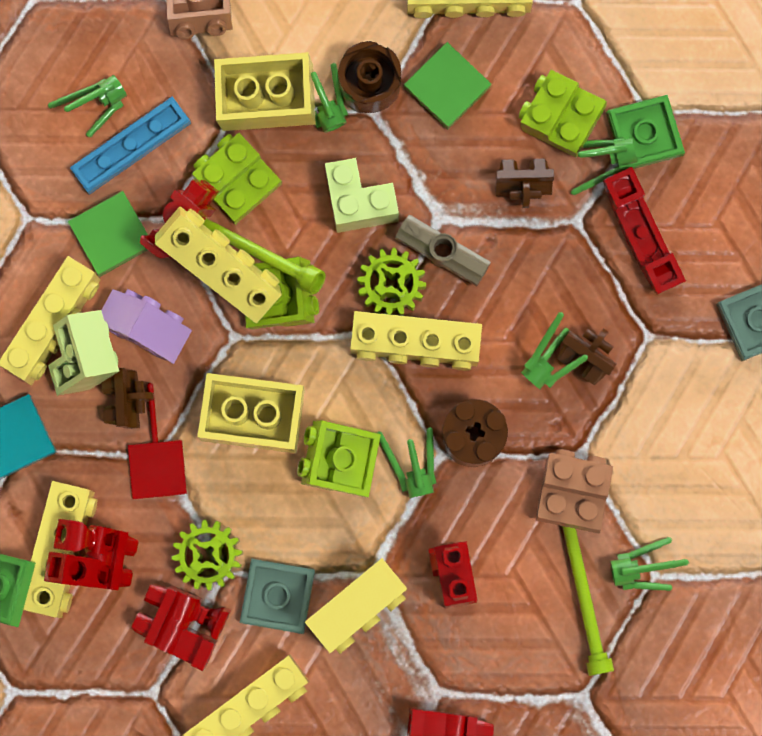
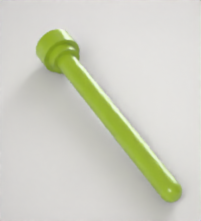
[203,218,326,295]
[562,526,614,676]

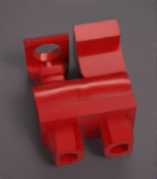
[140,179,219,259]
[44,519,138,591]
[428,541,478,609]
[131,584,231,671]
[407,707,494,736]

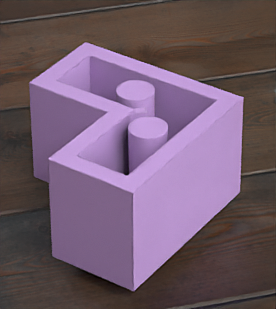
[101,289,192,364]

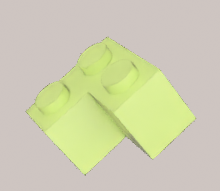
[325,158,399,233]
[48,310,119,396]

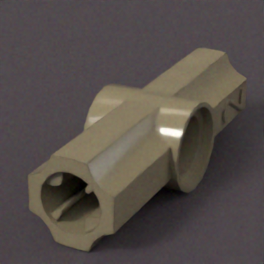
[395,215,491,287]

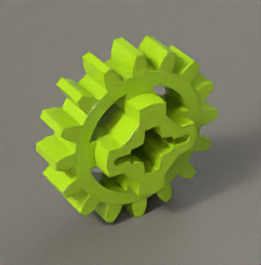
[357,248,426,316]
[171,520,243,591]

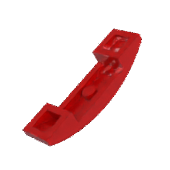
[603,167,686,295]

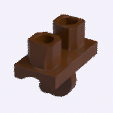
[495,159,554,208]
[557,328,617,385]
[102,368,154,429]

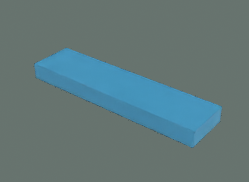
[70,96,191,195]

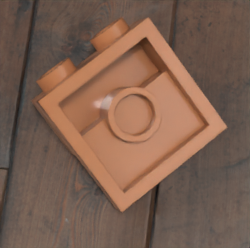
[166,0,233,39]
[536,449,613,534]

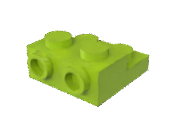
[519,70,607,158]
[192,133,282,225]
[245,257,319,329]
[297,420,381,497]

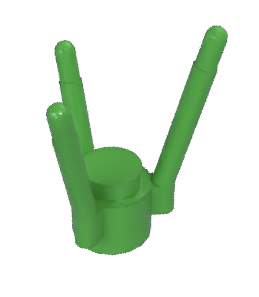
[311,63,348,133]
[48,75,127,137]
[571,137,637,195]
[521,312,588,389]
[377,427,437,498]
[610,537,689,591]

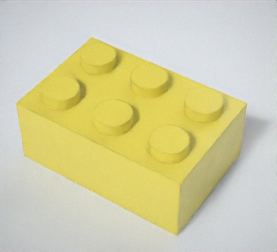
[214,52,316,131]
[197,373,305,453]
[305,558,407,654]

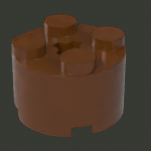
[338,41,401,113]
[442,399,508,467]

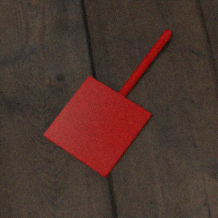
[128,383,187,499]

